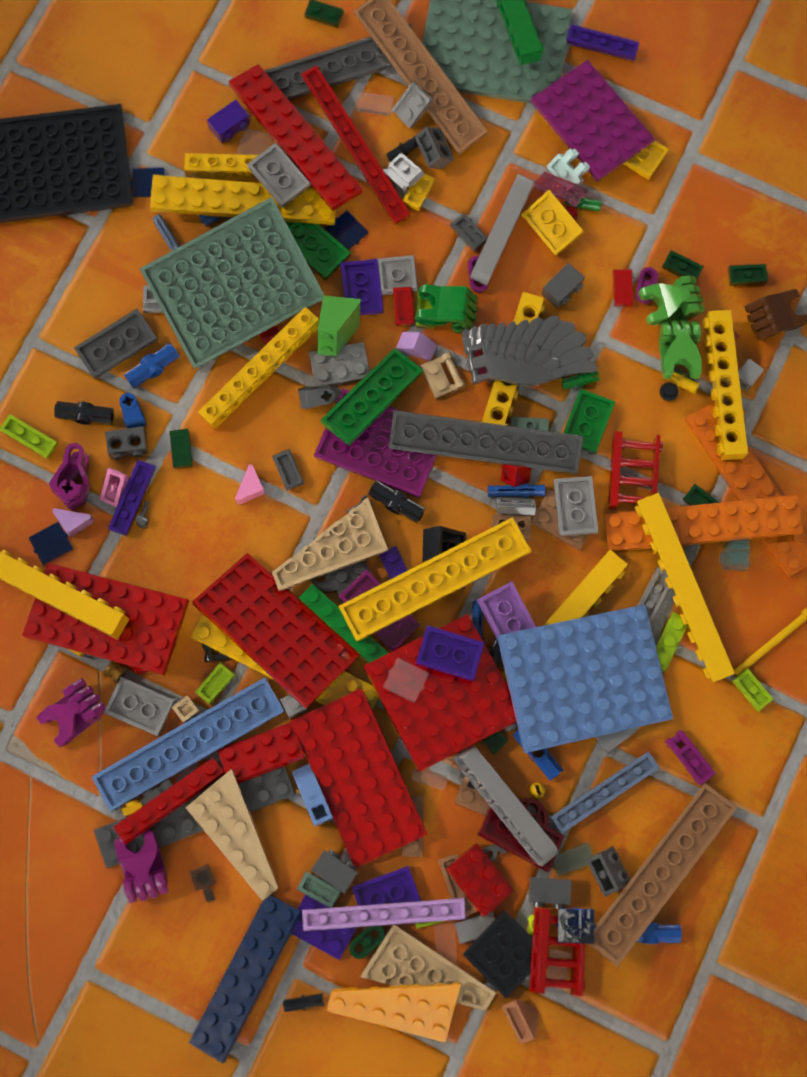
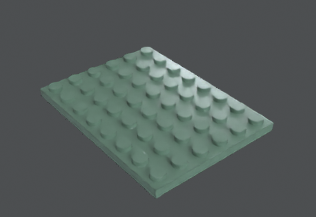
[422,0,572,104]
[140,197,325,369]

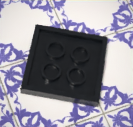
[462,910,548,999]

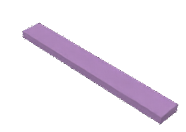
[302,898,466,931]

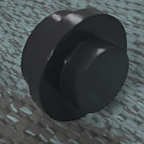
[659,382,679,401]

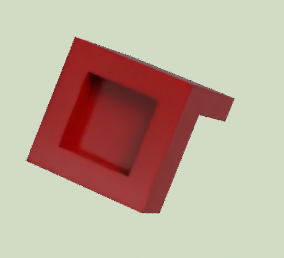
[501,464,532,487]

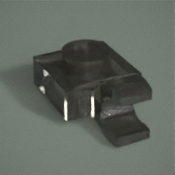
[189,864,216,903]

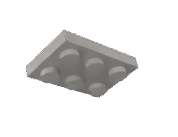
[247,142,311,208]
[309,342,370,386]
[553,476,598,537]
[104,677,175,737]

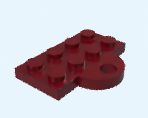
[477,798,564,873]

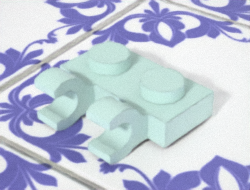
[547,148,590,193]

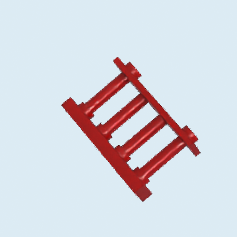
[608,431,663,510]
[529,908,589,997]

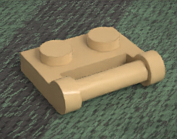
[420,352,466,400]

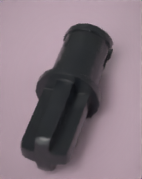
[386,136,419,162]
[283,993,324,1012]

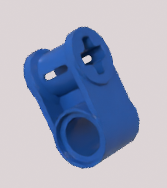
[119,393,147,428]

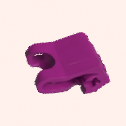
[49,443,91,511]
[37,678,106,748]
[114,829,169,903]

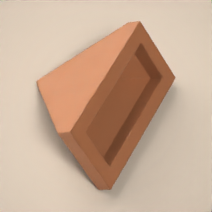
[502,999,539,1044]

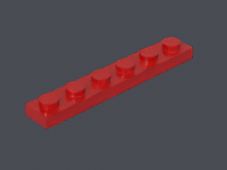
[113,758,225,845]

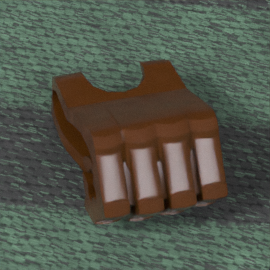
[744,289,807,341]

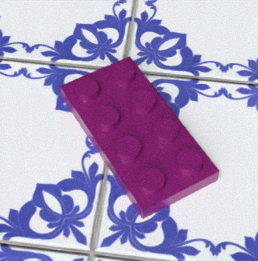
[338,569,420,652]

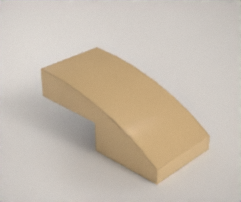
[172,695,202,723]

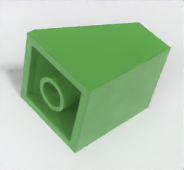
[318,295,361,356]

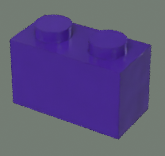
[207,99,250,144]

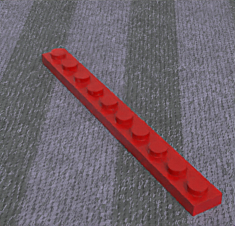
[301,65,410,225]

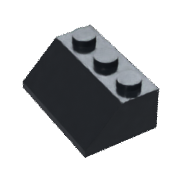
[422,526,466,589]

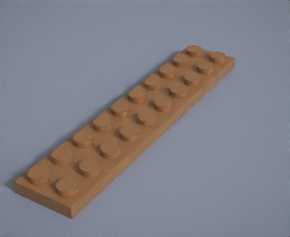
[353,0,488,155]
[587,783,738,967]

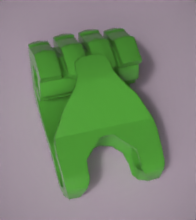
[638,275,705,326]
[658,320,702,379]

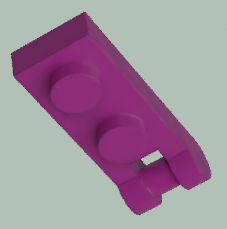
[665,729,716,786]

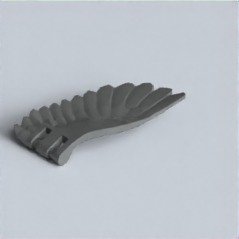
[462,316,597,386]

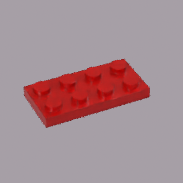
[218,722,305,784]

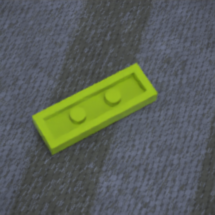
[0,414,58,459]
[656,612,688,672]

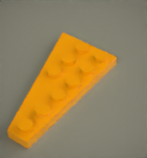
[327,982,461,1043]

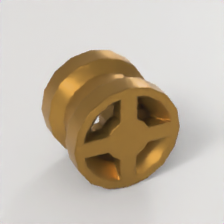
[103,661,128,684]

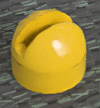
[529,782,546,799]

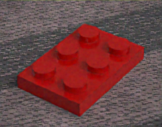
[446,843,514,917]

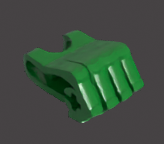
[415,284,478,333]

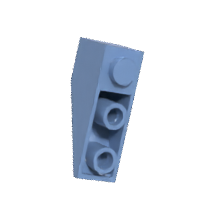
[292,764,333,827]

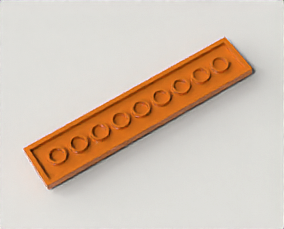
[685,402,807,578]
[604,495,803,552]

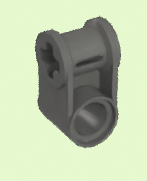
[298,385,335,409]

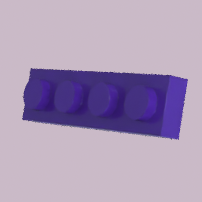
[566,24,640,61]
[108,460,156,537]

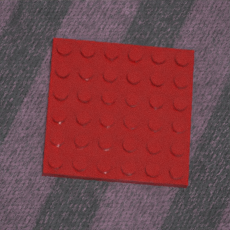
[364,614,517,773]

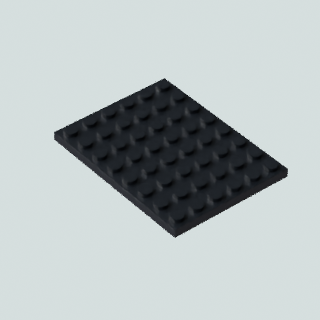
[0,104,134,223]

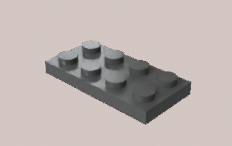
[74,309,158,380]

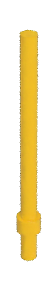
[734,608,807,677]

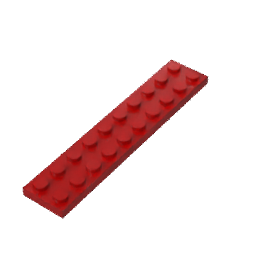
[229,64,363,211]

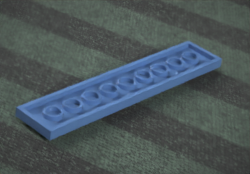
[92,677,285,812]

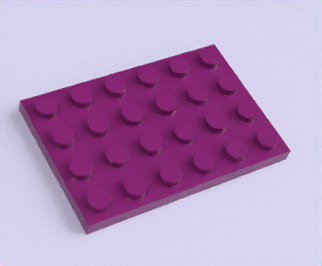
[530,60,655,182]
[314,388,437,498]

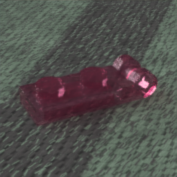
[534,171,587,206]

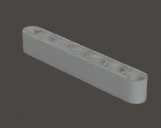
[470,174,535,285]
[454,745,558,866]

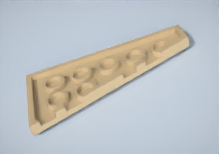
[272,497,388,591]
[186,768,279,901]
[360,924,496,1011]

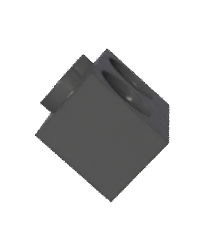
[415,126,454,169]
[105,426,148,460]

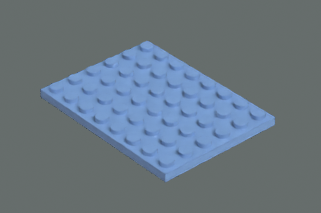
[497,604,673,753]

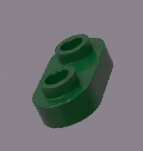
[349,925,385,959]

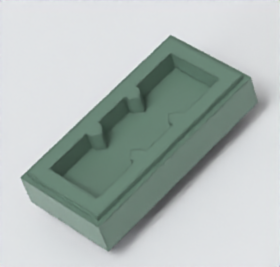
[511,417,549,431]
[297,871,341,908]

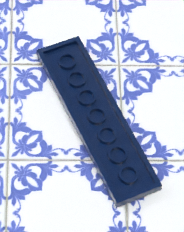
[189,895,302,1063]

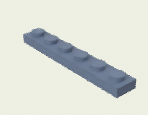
[550,751,660,834]

